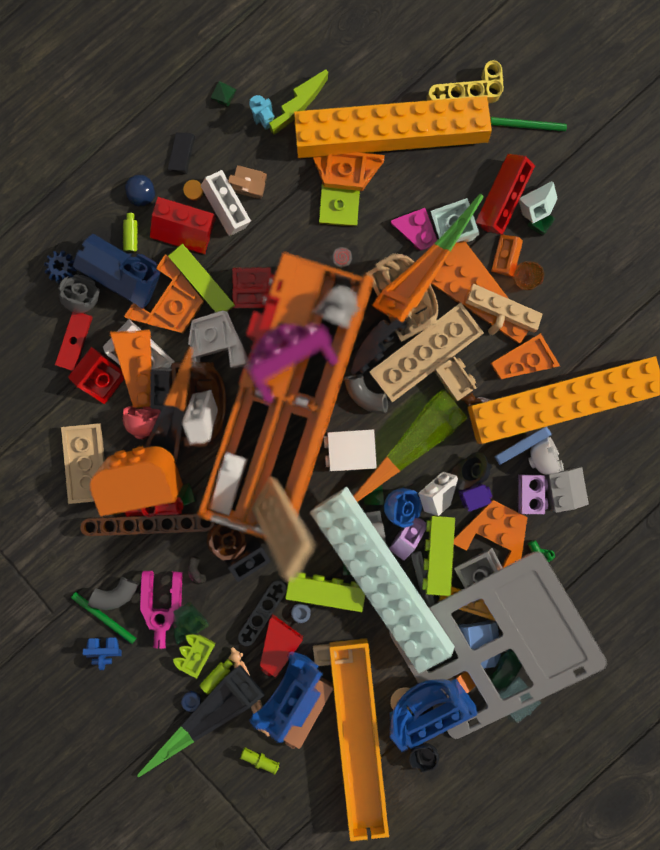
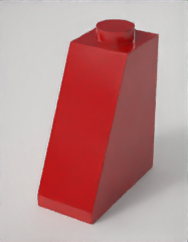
[260,614,303,678]

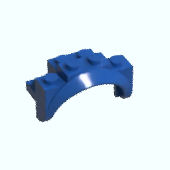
[250,652,322,742]

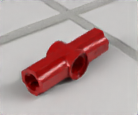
[123,497,183,517]

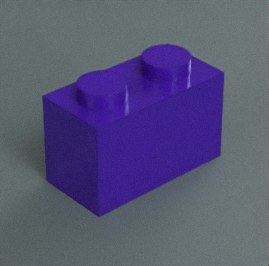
[457,483,492,511]

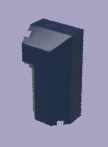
[73,234,160,309]

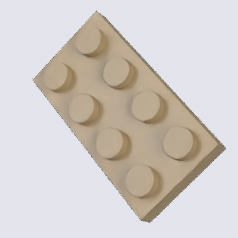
[61,423,105,504]

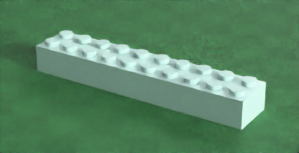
[310,487,455,673]

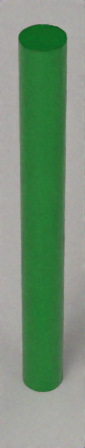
[490,117,567,132]
[71,592,137,644]

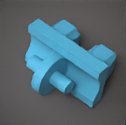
[249,95,274,130]

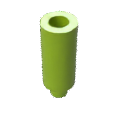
[123,213,137,253]
[200,659,233,694]

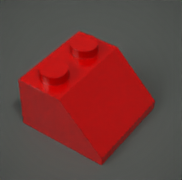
[68,347,124,404]

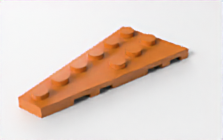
[431,241,529,344]

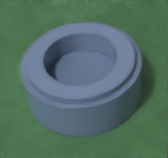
[291,603,311,623]

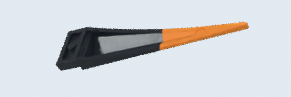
[144,347,193,466]

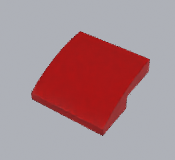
[232,267,271,308]

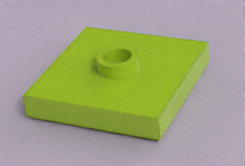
[319,184,360,227]

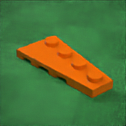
[110,330,152,408]

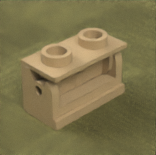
[434,356,476,402]

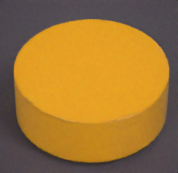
[183,180,203,200]

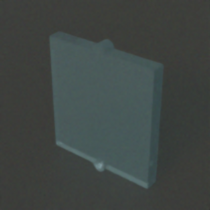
[499,677,541,723]

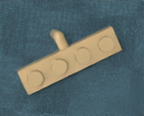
[465,284,542,335]

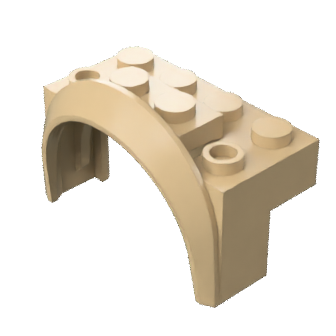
[366,254,438,341]

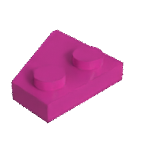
[390,208,438,251]

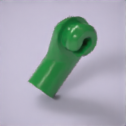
[528,540,555,562]

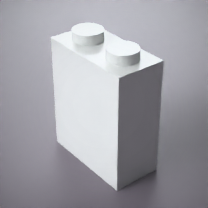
[324,430,376,471]

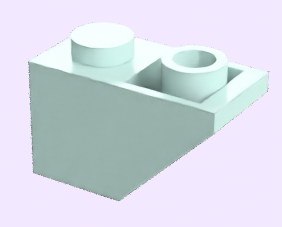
[519,181,557,223]

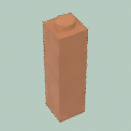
[284,677,334,749]

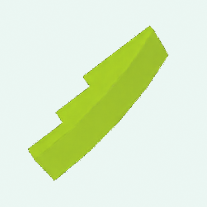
[269,69,328,135]
[168,244,235,313]

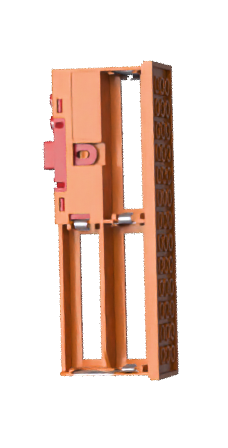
[198,253,374,538]

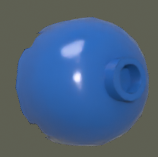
[384,488,422,528]

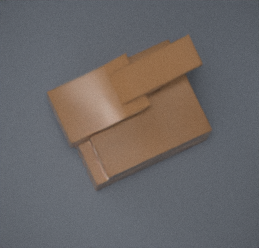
[228,165,267,199]

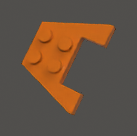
[124,254,204,334]
[454,500,527,568]

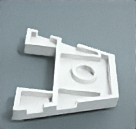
[188,311,248,368]

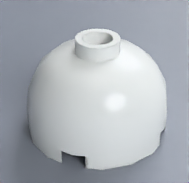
[528,437,564,475]

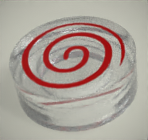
[333,247,352,267]

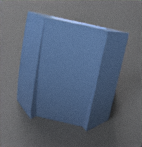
[458,620,501,669]

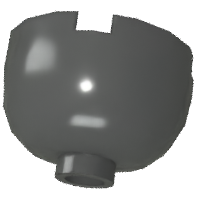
[59,275,99,314]

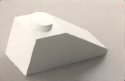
[210,453,248,515]

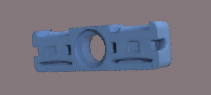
[495,426,552,465]

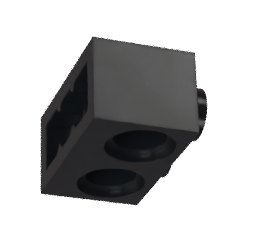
[150,367,172,409]

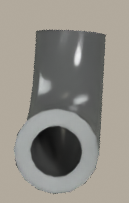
[344,374,388,413]
[88,577,139,611]

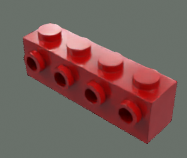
[476,154,535,235]

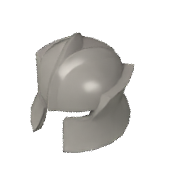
[313,287,360,328]

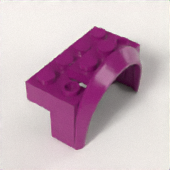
[244,323,339,403]

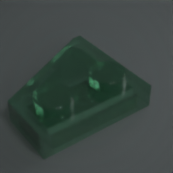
[173,602,209,645]

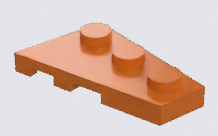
[490,333,560,379]

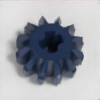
[44,251,77,284]

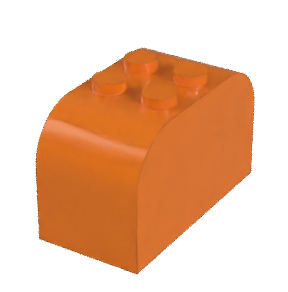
[90,446,183,516]

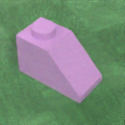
[389,518,426,560]

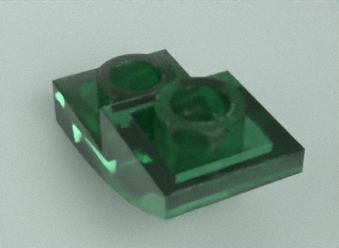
[489,649,523,692]

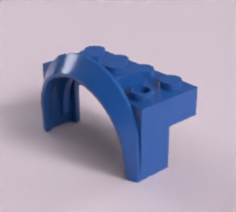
[390,678,477,751]

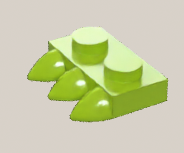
[173,634,216,679]

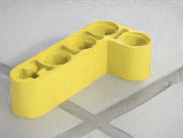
[427,60,504,103]

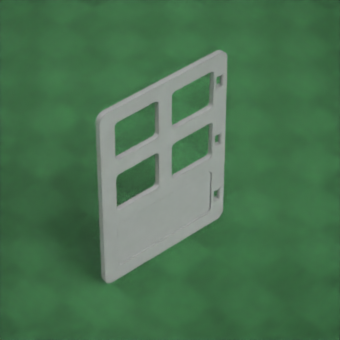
[390,552,606,739]

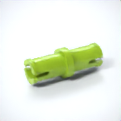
[240,747,280,775]

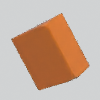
[455,671,476,693]

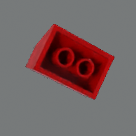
[150,197,216,255]

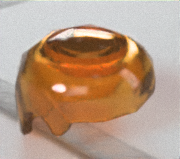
[512,261,545,290]

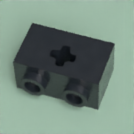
[225,538,271,582]

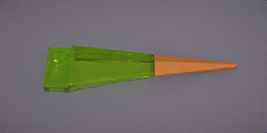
[353,389,468,502]

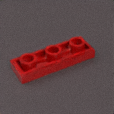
[55,312,93,371]

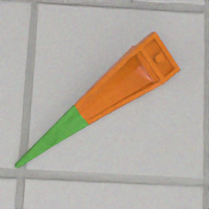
[372,194,483,322]

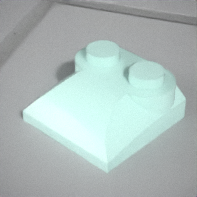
[431,198,479,242]

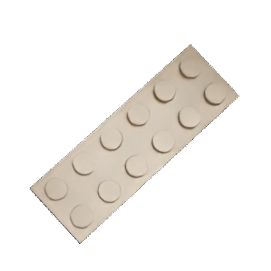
[369,303,484,402]
[252,476,312,580]

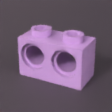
[518,475,548,514]

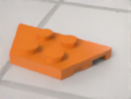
[313,152,385,191]

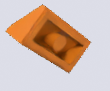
[491,235,523,277]

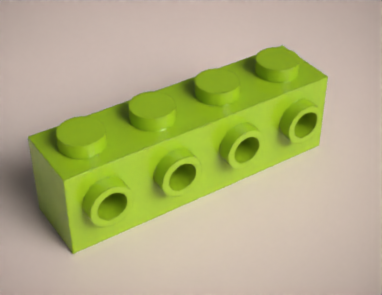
[422,516,455,596]
[286,572,365,612]

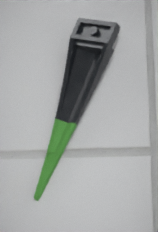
[137,665,265,777]

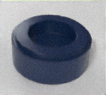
[181,691,201,712]

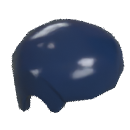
[125,175,155,206]

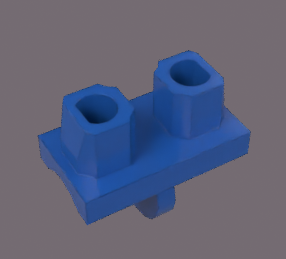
[83,638,122,670]

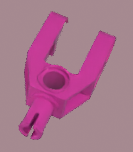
[140,571,182,649]

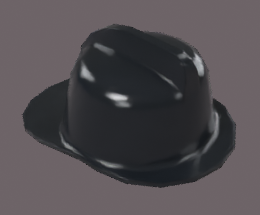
[451,452,492,490]

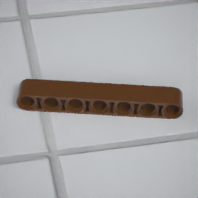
[80,513,216,536]

